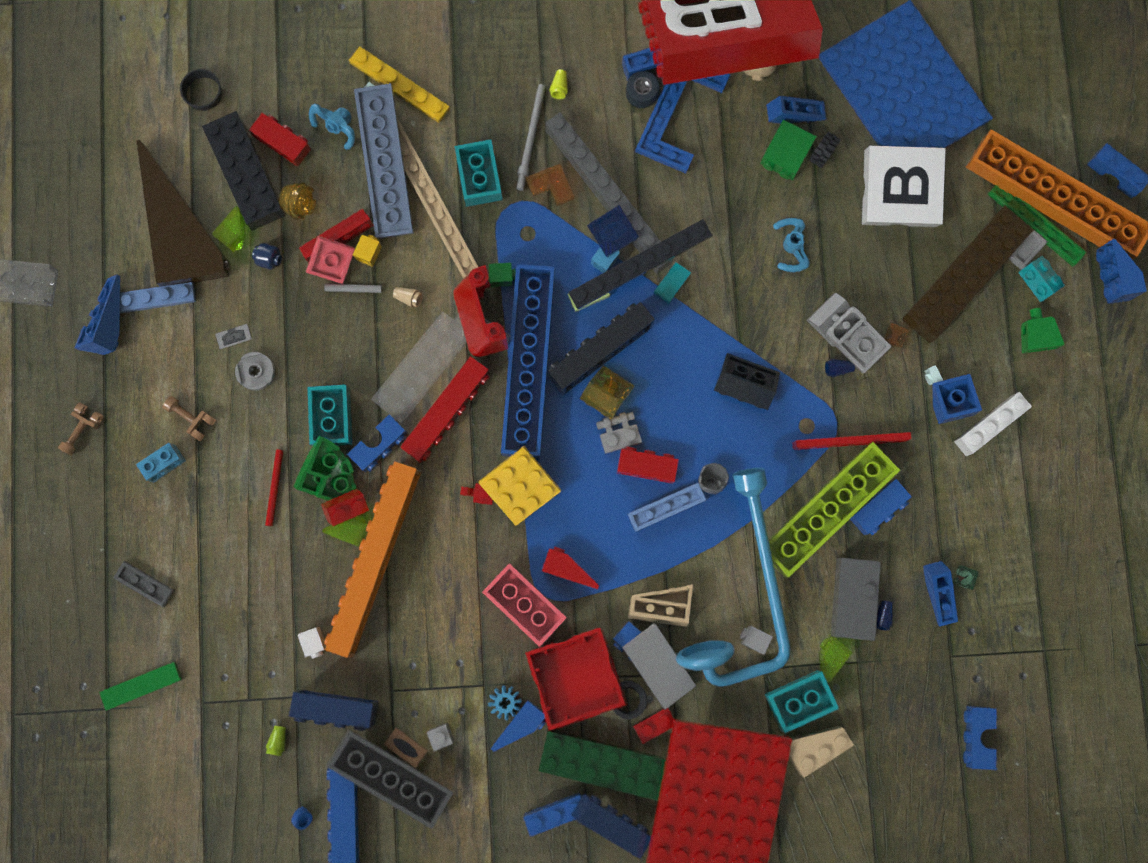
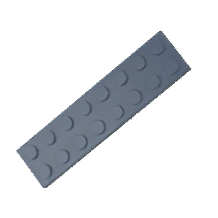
[354,83,414,239]

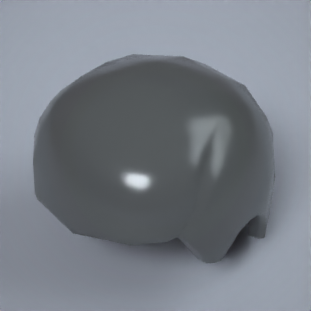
[698,463,729,494]

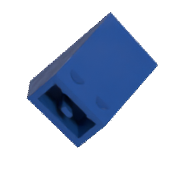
[1096,239,1147,304]

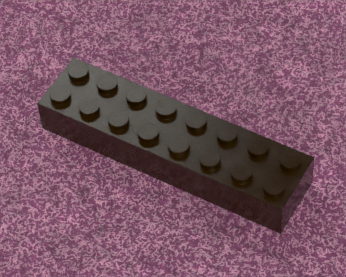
[902,206,1033,344]

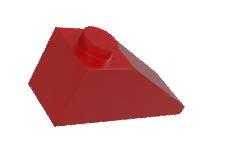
[542,546,599,589]

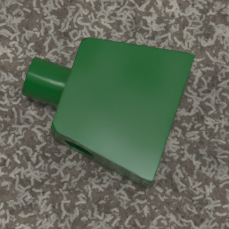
[1021,308,1064,354]

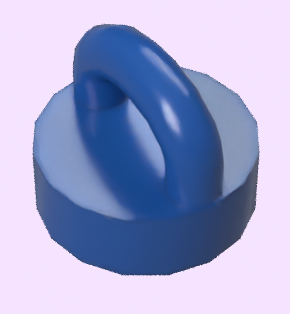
[291,807,313,830]

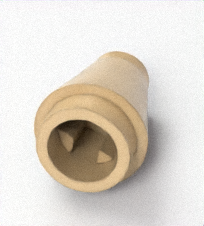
[393,287,423,308]

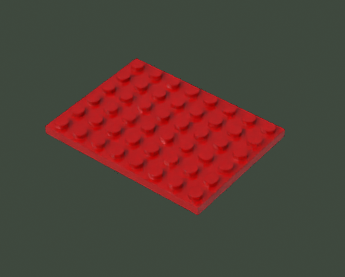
[646,720,792,863]

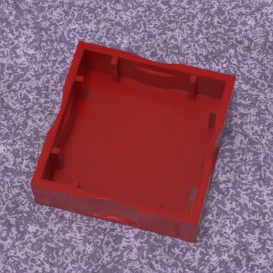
[525,627,627,730]

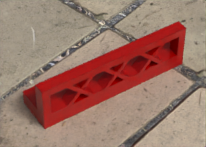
[299,208,373,263]

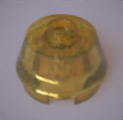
[279,182,316,220]

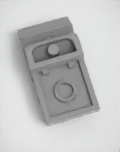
[807,293,892,374]

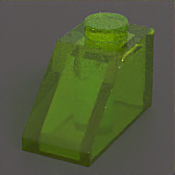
[212,206,246,253]
[322,516,367,547]
[818,637,853,683]

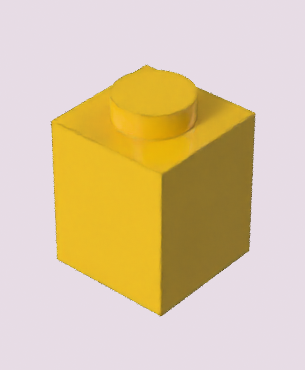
[353,235,382,267]

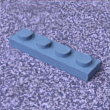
[120,282,196,313]
[627,483,706,532]

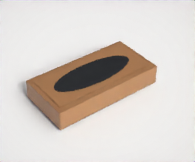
[384,727,428,768]

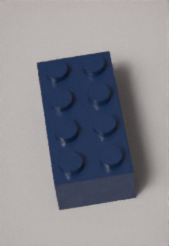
[289,690,379,731]

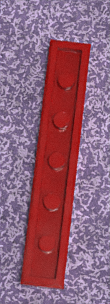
[792,432,911,450]

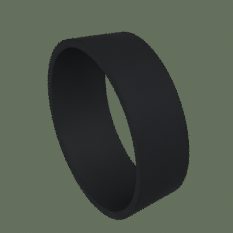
[180,69,222,111]

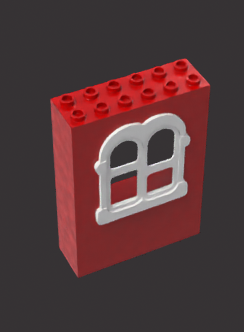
[638,0,823,85]

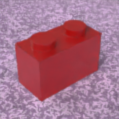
[321,489,369,526]

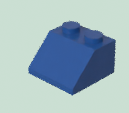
[932,374,982,424]

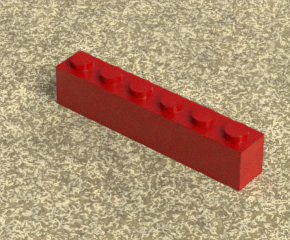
[400,356,490,463]

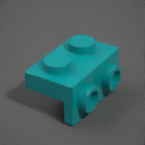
[1019,255,1065,302]

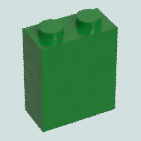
[760,120,816,181]

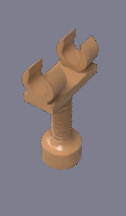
[162,396,216,441]
[58,402,104,456]

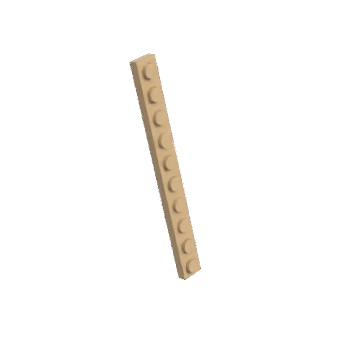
[397,118,478,279]

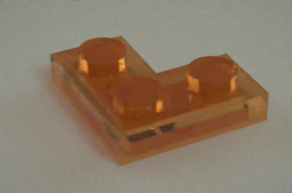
[526,164,574,206]

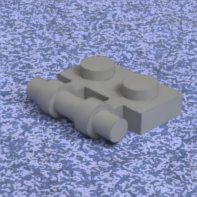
[596,412,642,454]

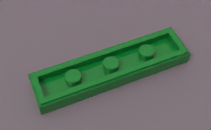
[99,662,182,711]

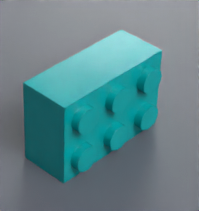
[454,140,503,207]
[307,385,352,446]
[764,670,839,733]

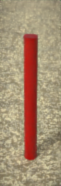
[265,449,284,527]

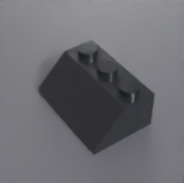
[714,353,780,410]

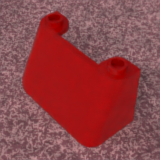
[453,265,508,357]

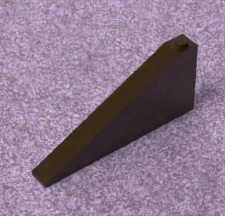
[136,140,231,287]

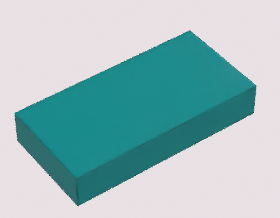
[654,262,691,303]

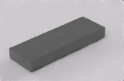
[113,561,175,607]

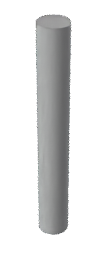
[324,284,382,293]

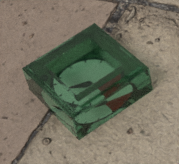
[953,565,979,590]

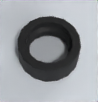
[613,681,647,720]

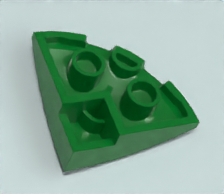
[293,436,356,501]

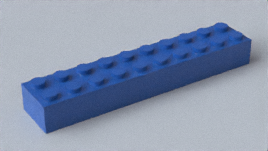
[501,264,555,459]

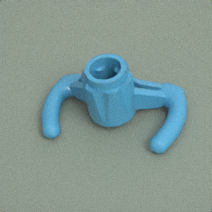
[309,104,355,150]
[773,218,810,272]

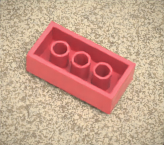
[482,563,567,647]

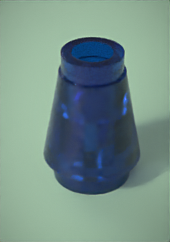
[825,359,855,378]
[876,600,893,631]

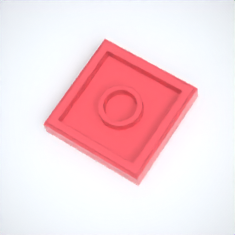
[306,236,355,284]

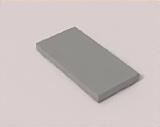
[622,624,696,709]

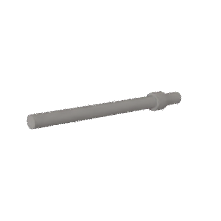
[516,84,546,191]

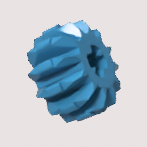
[488,685,522,720]

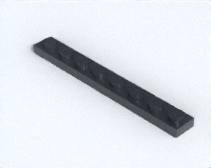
[568,219,713,309]

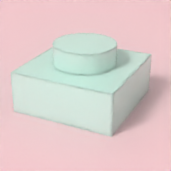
[925,365,943,385]

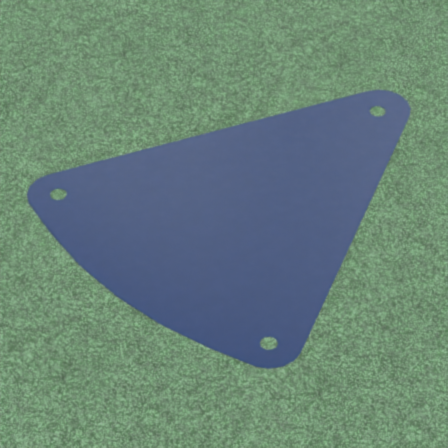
[495,201,837,601]

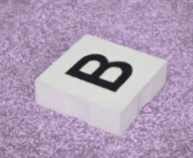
[862,146,945,227]

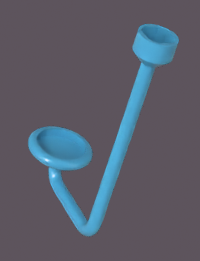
[676,467,790,687]

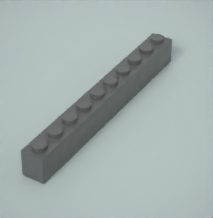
[545,112,673,275]

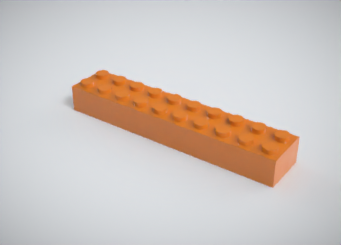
[966,129,1148,260]
[324,461,421,658]

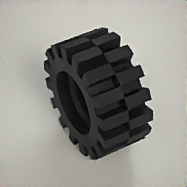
[809,131,841,168]

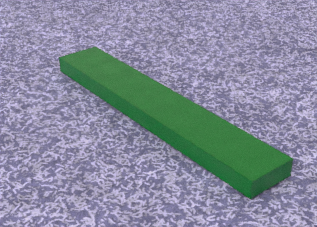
[988,185,1087,267]

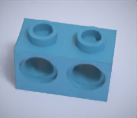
[136,443,186,483]

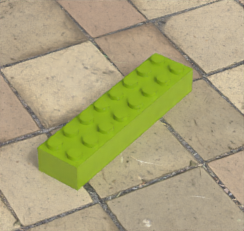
[768,442,900,578]

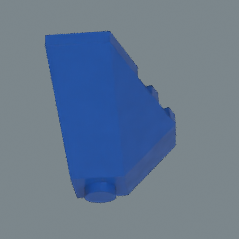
[75,275,120,355]

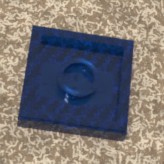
[587,205,639,258]

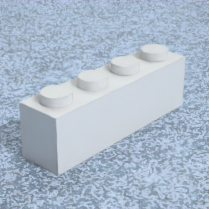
[954,392,1032,456]

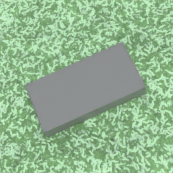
[1008,230,1047,270]

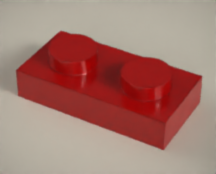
[633,708,674,744]

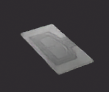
[216,324,252,349]

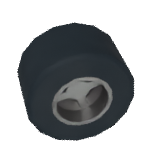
[626,71,659,108]

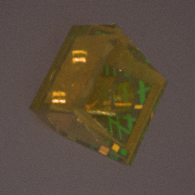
[580,365,635,420]

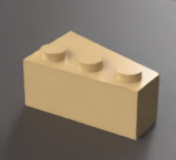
[628,584,693,627]
[789,726,854,778]

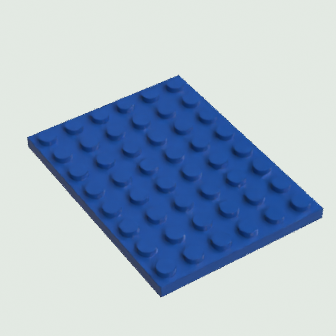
[819,0,992,148]

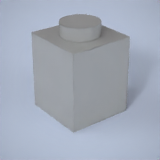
[740,626,772,654]
[427,723,454,751]

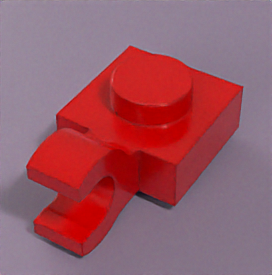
[460,483,493,505]

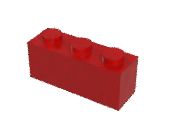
[249,113,311,167]
[617,447,679,484]

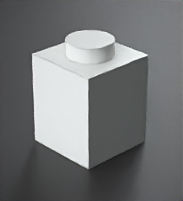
[298,627,326,659]

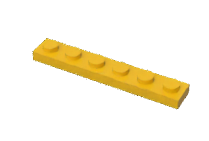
[349,46,450,123]

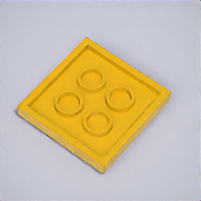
[479,446,561,526]

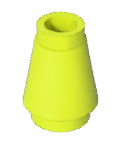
[550,70,568,99]

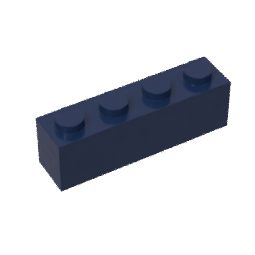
[571,793,651,859]

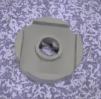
[235,352,275,391]

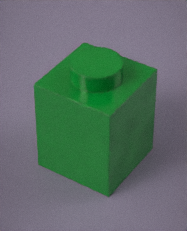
[489,263,516,287]

